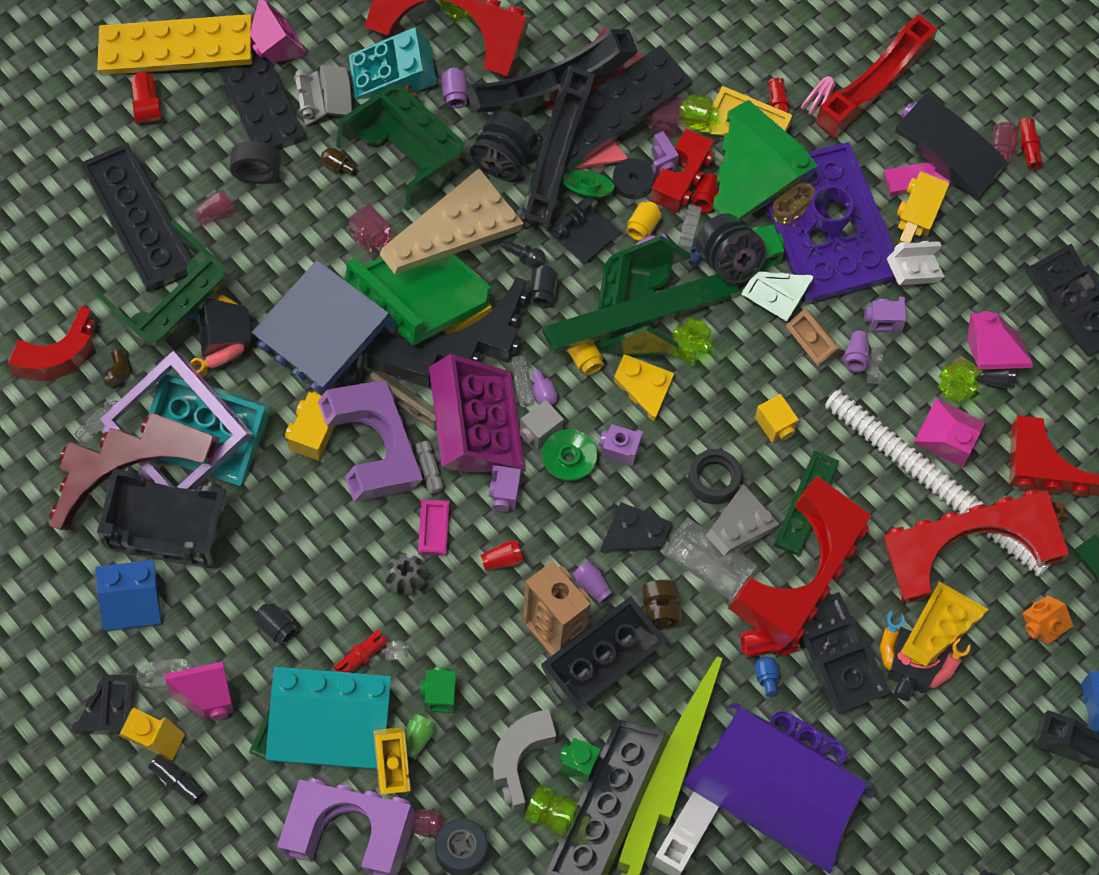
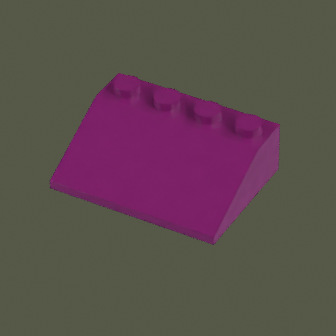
[429,354,525,472]

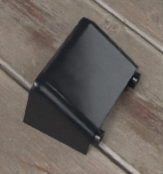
[97,467,227,568]

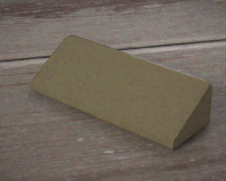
[370,372,437,431]

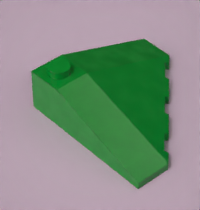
[713,100,817,220]

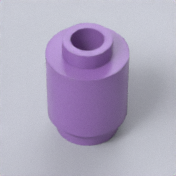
[441,68,469,108]

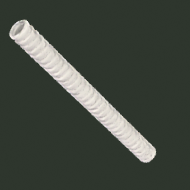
[825,389,1051,577]

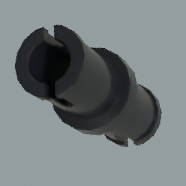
[148,754,205,806]

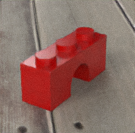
[650,128,715,214]

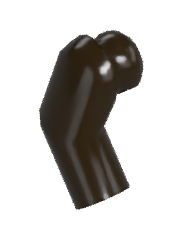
[103,349,130,388]

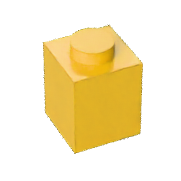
[755,394,799,443]

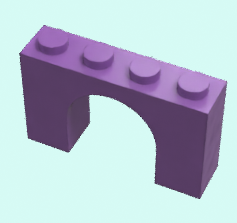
[318,380,423,502]
[277,778,416,875]

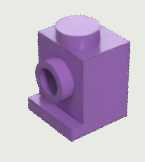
[864,297,906,333]
[599,424,643,466]
[489,465,521,512]

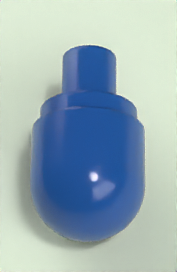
[755,656,780,696]

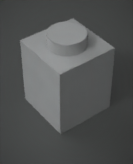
[520,400,564,450]

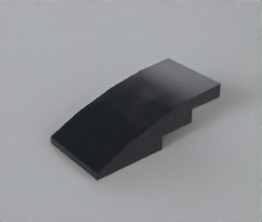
[895,94,1007,198]
[1025,244,1099,356]
[799,592,890,714]

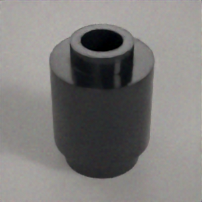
[529,265,558,307]
[254,603,297,645]

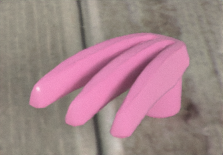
[801,76,836,115]

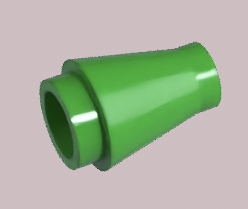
[405,714,436,760]

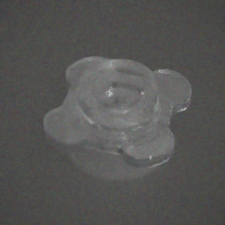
[381,641,410,661]

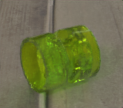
[524,784,578,836]

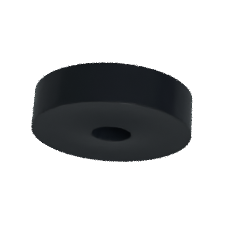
[612,158,654,200]

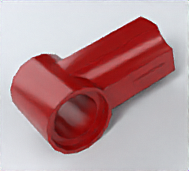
[131,72,162,124]
[740,629,800,658]

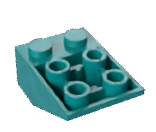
[349,27,437,100]

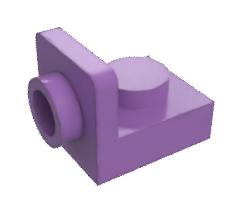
[651,132,679,178]

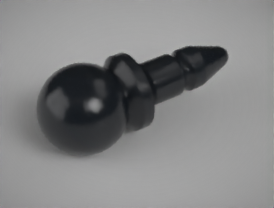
[499,240,546,269]

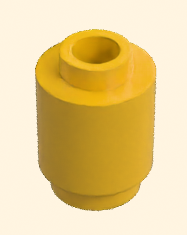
[626,202,662,241]
[567,341,604,375]

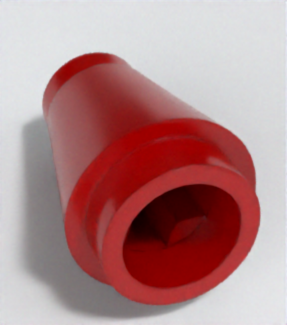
[691,173,718,213]
[481,539,524,571]

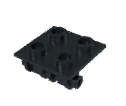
[547,197,621,264]

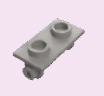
[294,70,326,126]

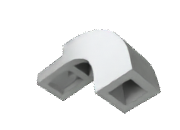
[493,709,556,813]

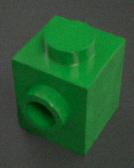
[752,224,784,269]
[420,667,456,714]
[558,737,600,784]

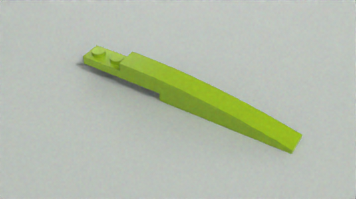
[617,657,723,875]

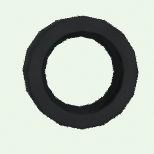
[229,141,281,184]
[688,449,742,504]

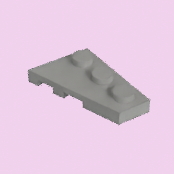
[706,484,779,556]

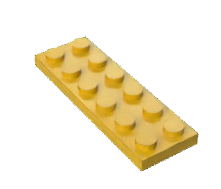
[97,14,253,75]

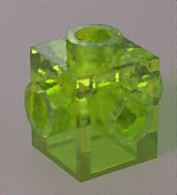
[670,317,713,366]
[938,356,983,402]

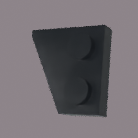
[600,502,672,553]
[72,675,134,734]

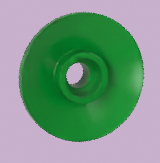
[563,170,614,199]
[542,429,597,481]

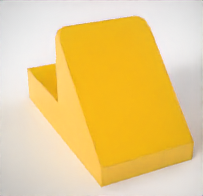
[119,708,185,761]

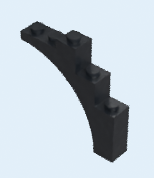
[466,29,638,116]
[367,277,529,388]

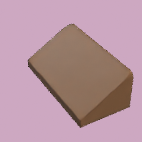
[786,308,842,366]

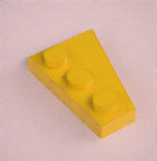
[700,86,793,136]

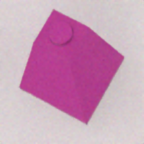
[250,0,308,63]
[967,311,1033,369]
[913,398,985,467]
[164,662,234,720]

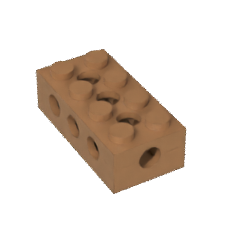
[522,561,591,656]

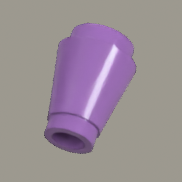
[843,331,870,372]
[572,560,612,603]

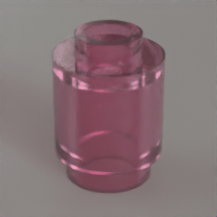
[990,122,1019,161]

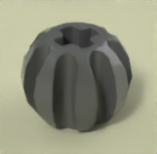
[384,553,427,596]

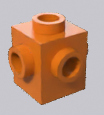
[1022,595,1073,644]

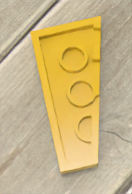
[901,581,989,666]

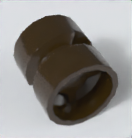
[642,580,682,630]

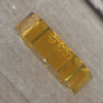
[772,183,815,224]

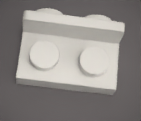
[887,241,945,285]

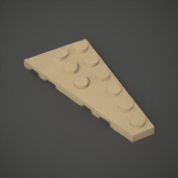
[380,169,524,274]

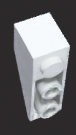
[652,792,719,875]

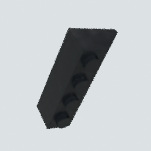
[541,596,666,716]

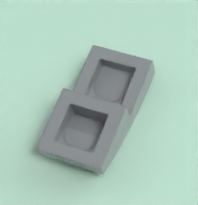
[320,65,351,117]

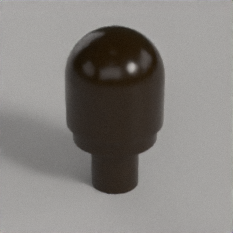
[321,148,356,175]

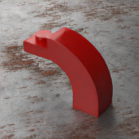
[8,306,96,381]

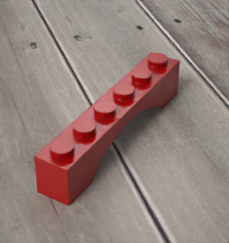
[816,14,937,138]

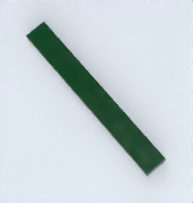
[542,274,740,353]

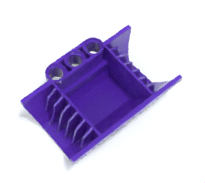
[682,703,876,874]

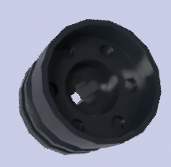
[470,110,538,180]
[695,213,767,283]

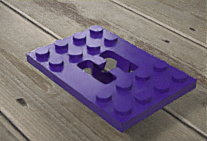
[765,142,896,304]

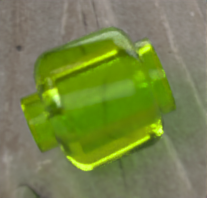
[680,94,719,130]

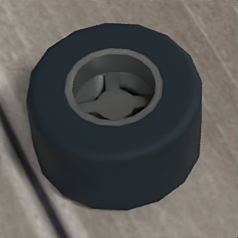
[435,818,489,875]

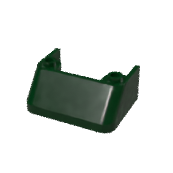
[336,85,464,211]
[95,220,227,345]
[594,235,691,359]

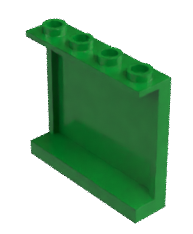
[345,254,491,345]

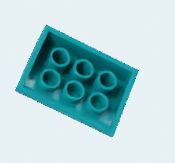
[148,372,273,486]
[266,667,391,770]

